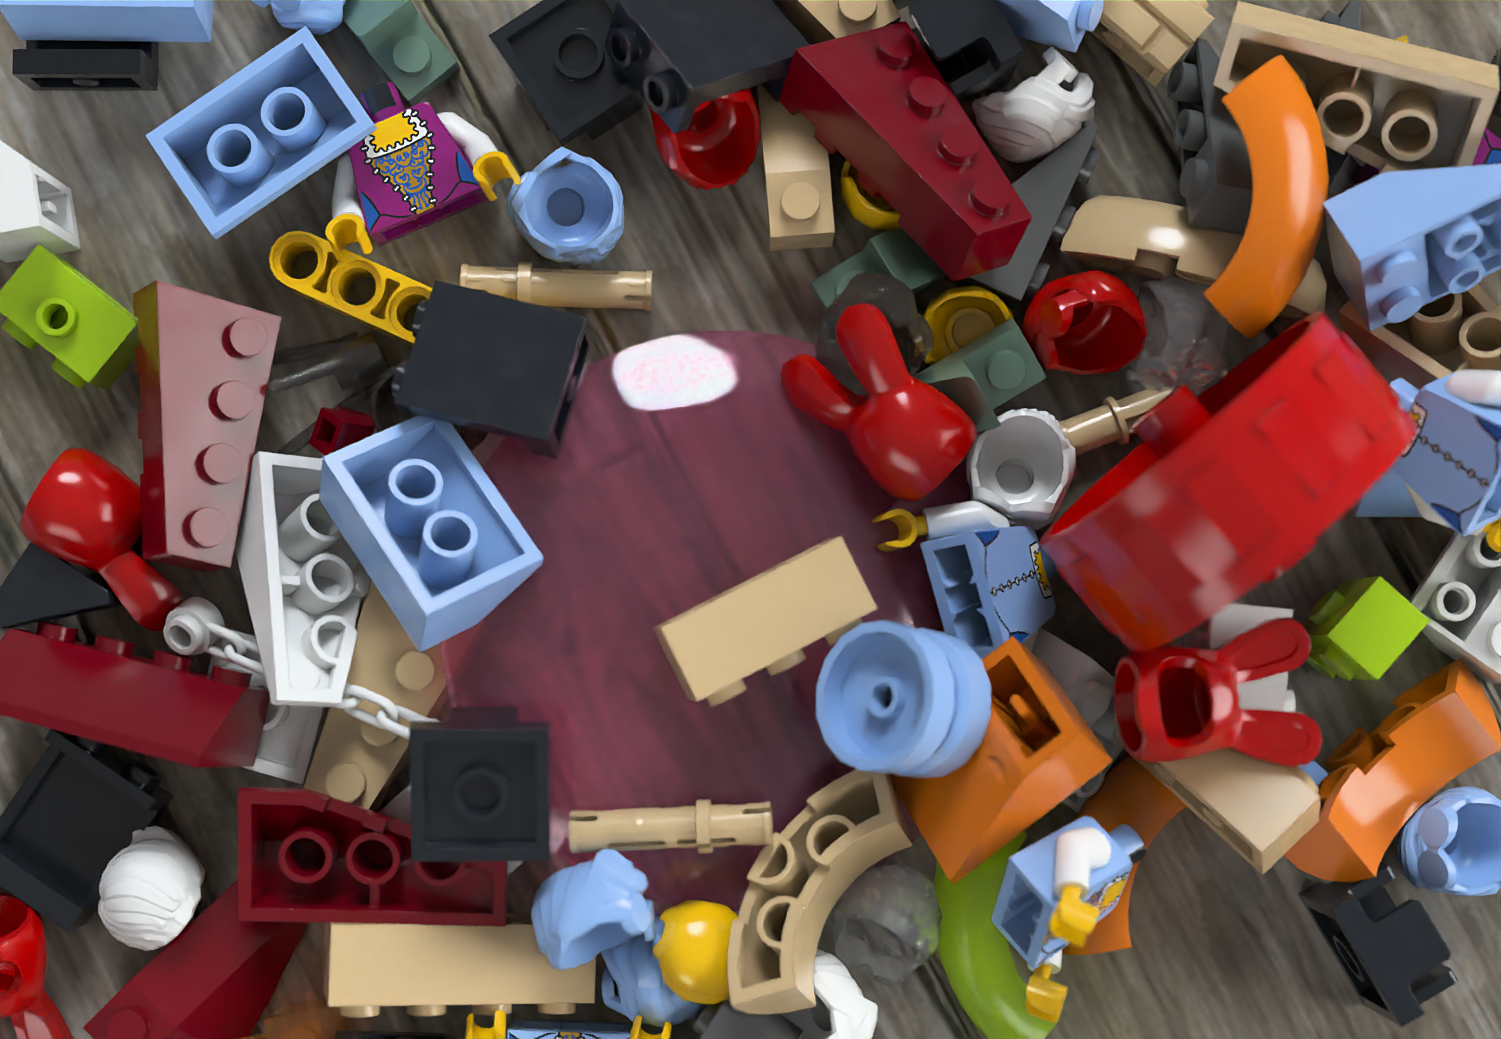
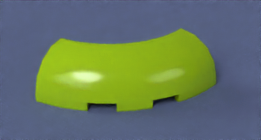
[931,831,1059,1039]

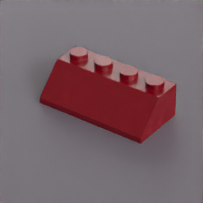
[0,620,271,768]

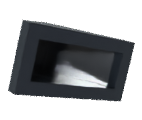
[0,542,123,631]

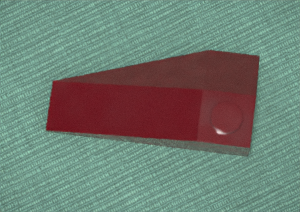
[238,787,508,927]
[83,879,310,1039]

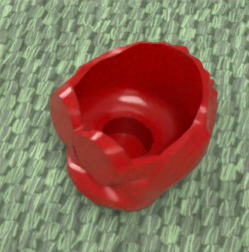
[649,88,761,191]
[1022,270,1148,375]

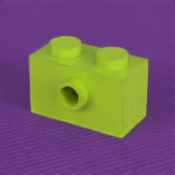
[0,244,139,391]
[1303,576,1430,681]

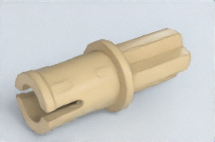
[1058,383,1173,456]

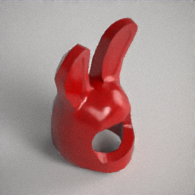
[780,302,977,502]
[19,448,183,631]
[1114,617,1323,767]
[0,893,74,1039]

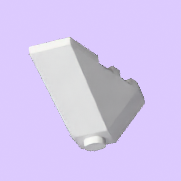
[235,451,371,707]

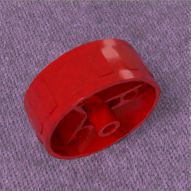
[1039,311,1418,654]

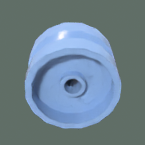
[816,620,991,778]

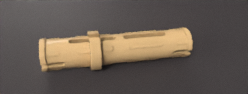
[460,261,652,311]
[569,799,773,854]

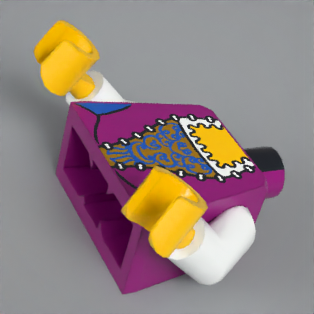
[325,82,521,261]

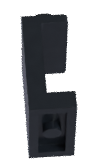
[605,0,810,134]
[12,40,159,91]
[392,280,595,460]
[0,729,174,932]

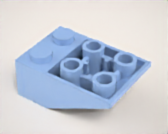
[1323,164,1501,331]

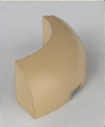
[1060,195,1327,319]
[728,769,913,1014]

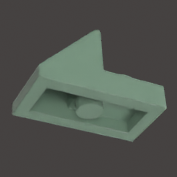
[342,0,460,106]
[809,228,947,330]
[913,318,1047,432]

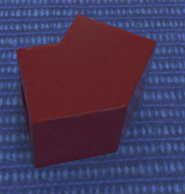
[309,405,376,456]

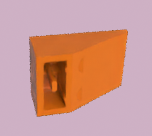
[892,636,1113,884]

